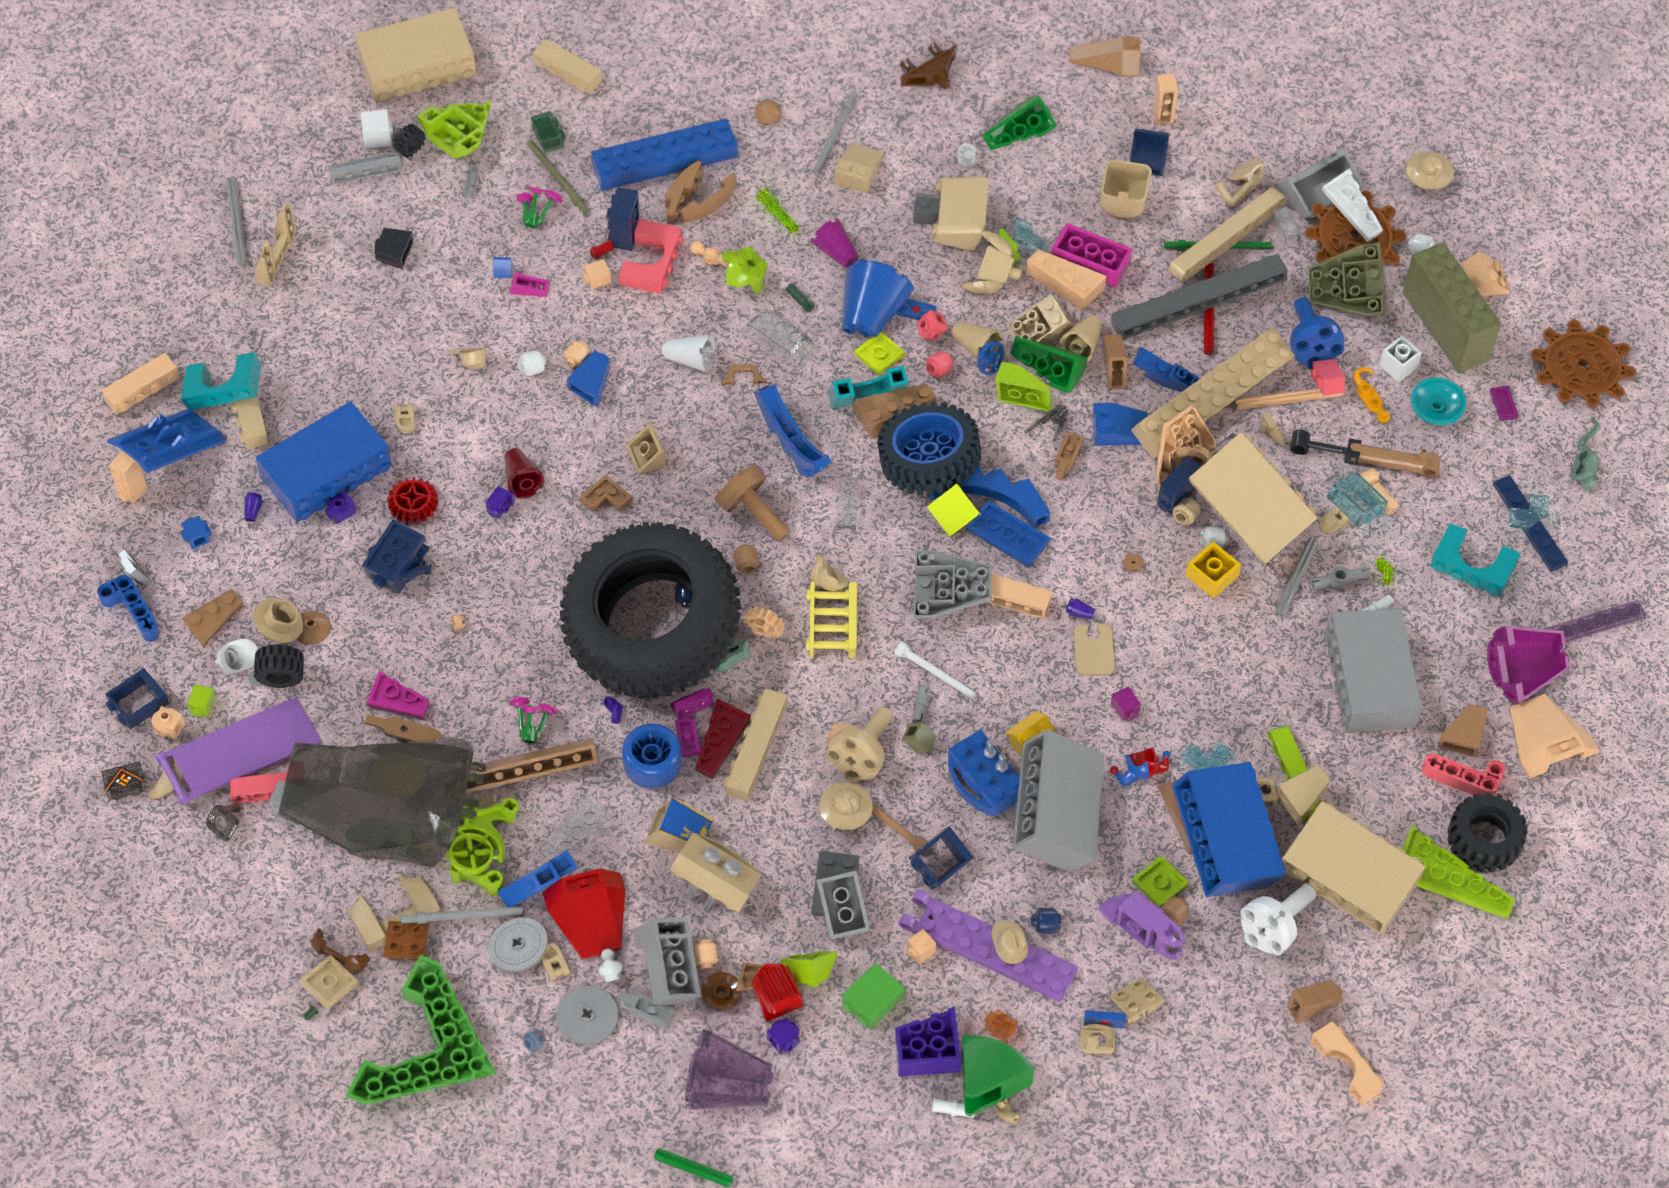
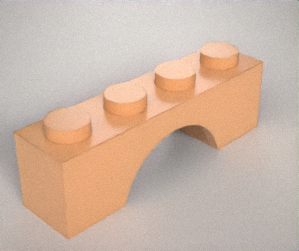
[1311,1021,1384,1105]

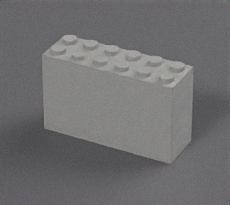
[1325,608,1422,733]
[1013,729,1104,873]

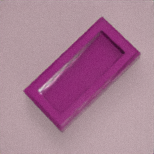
[1489,385,1519,421]

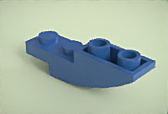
[1132,347,1201,392]
[497,850,577,907]

